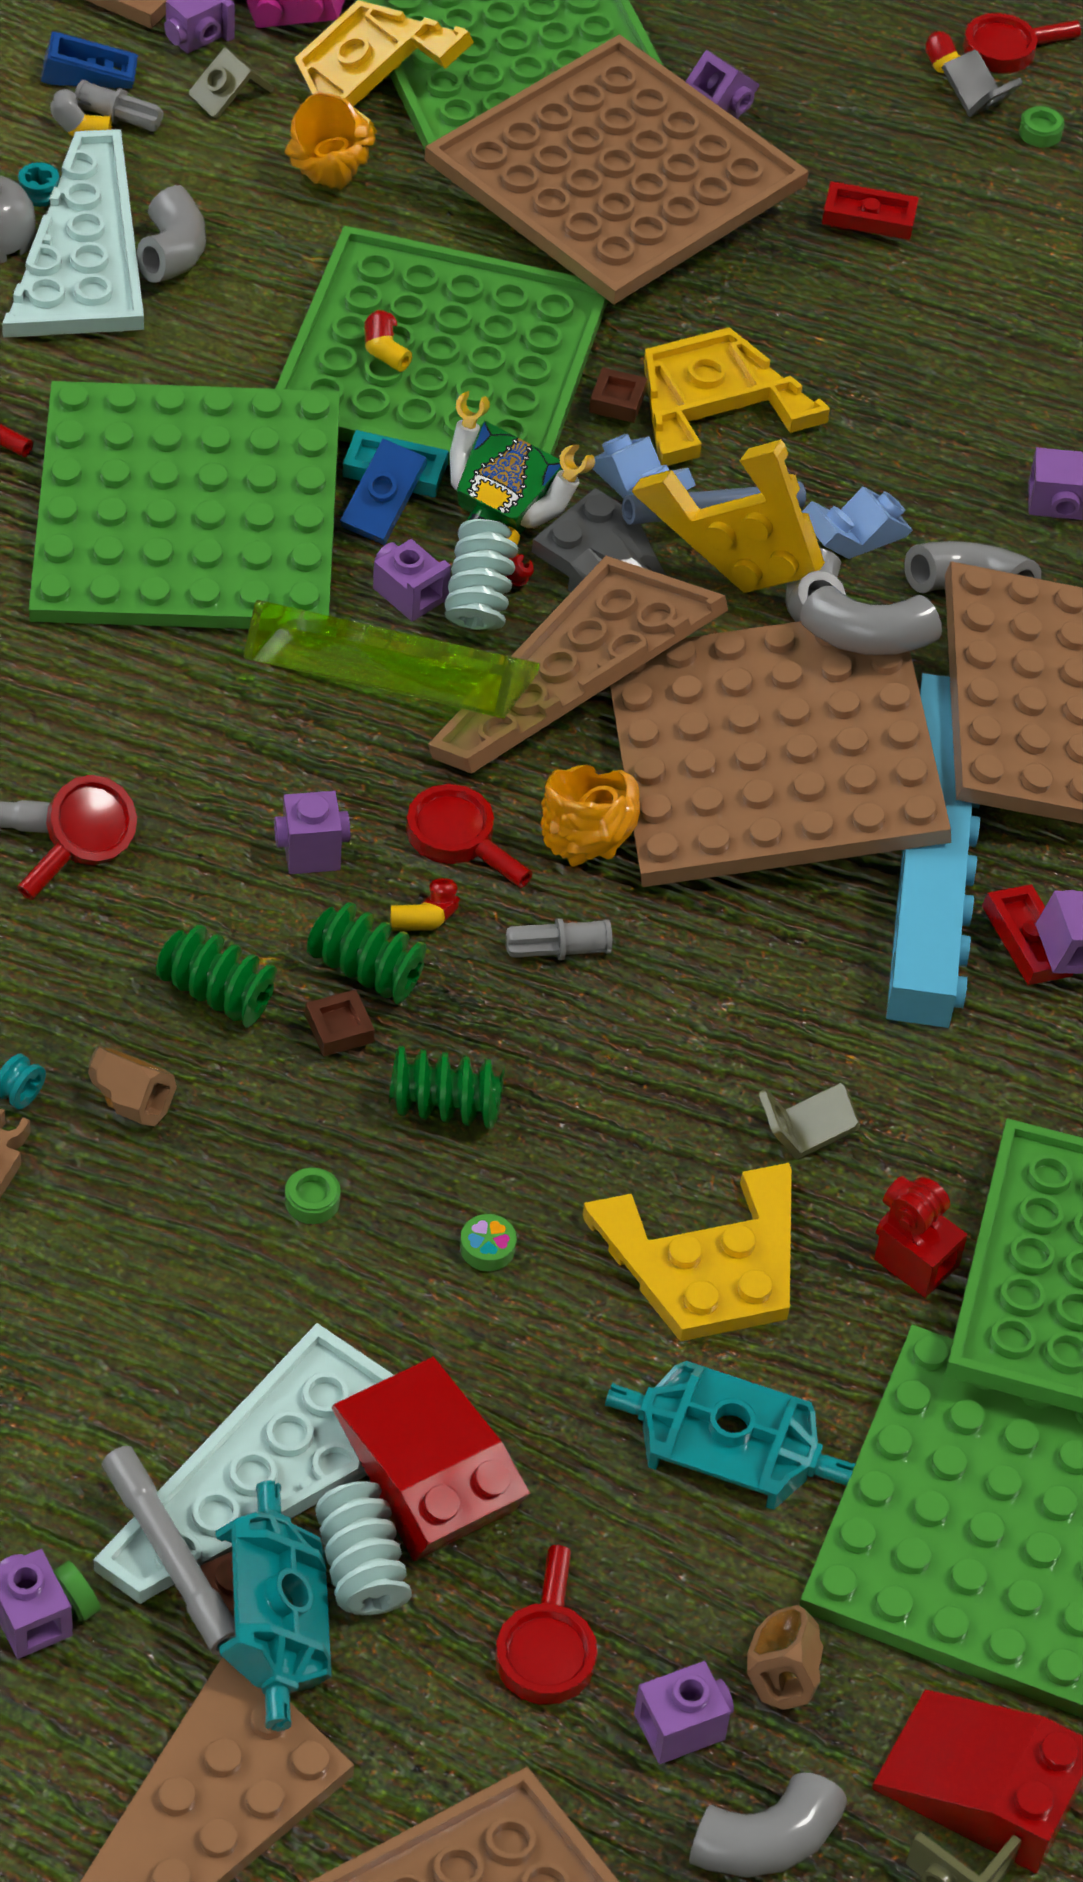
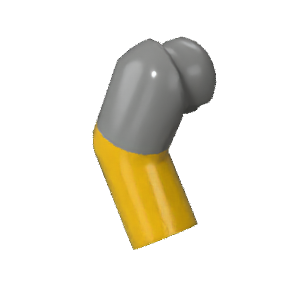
[50,89,112,137]

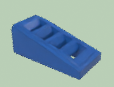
[40,31,138,89]

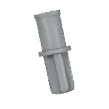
[75,80,163,131]
[505,918,612,960]

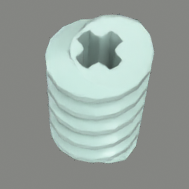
[444,519,518,630]
[315,1481,412,1615]

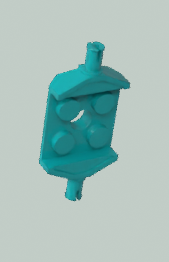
[605,1361,856,1510]
[216,1480,332,1731]

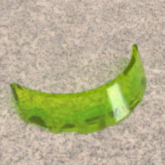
[244,600,541,719]

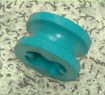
[18,162,59,207]
[0,1054,46,1109]

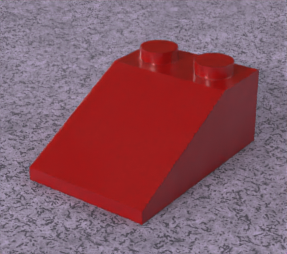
[331,1356,530,1562]
[872,1689,1083,1874]

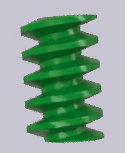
[307,902,427,1005]
[156,924,277,1029]
[389,1045,506,1129]

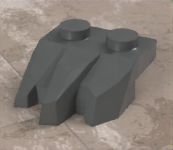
[532,488,665,592]

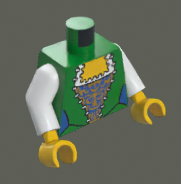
[450,391,595,535]

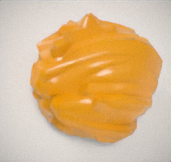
[285,92,376,190]
[540,765,640,867]

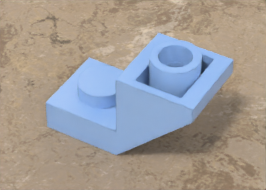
[593,434,696,498]
[802,486,913,559]

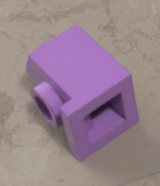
[164,0,235,54]
[373,539,451,622]

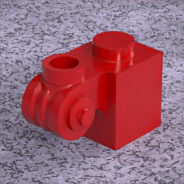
[874,1176,968,1298]

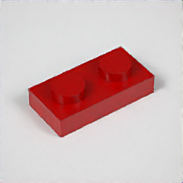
[822,181,919,240]
[982,884,1073,985]

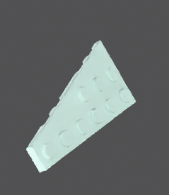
[2,129,144,338]
[94,1323,394,1604]

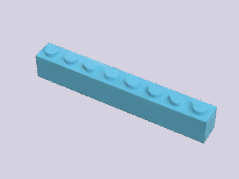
[886,673,980,1028]

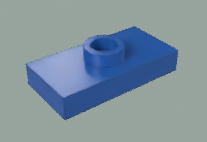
[340,439,427,546]

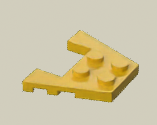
[294,0,474,134]
[644,327,830,466]
[632,439,825,593]
[583,1163,792,1342]

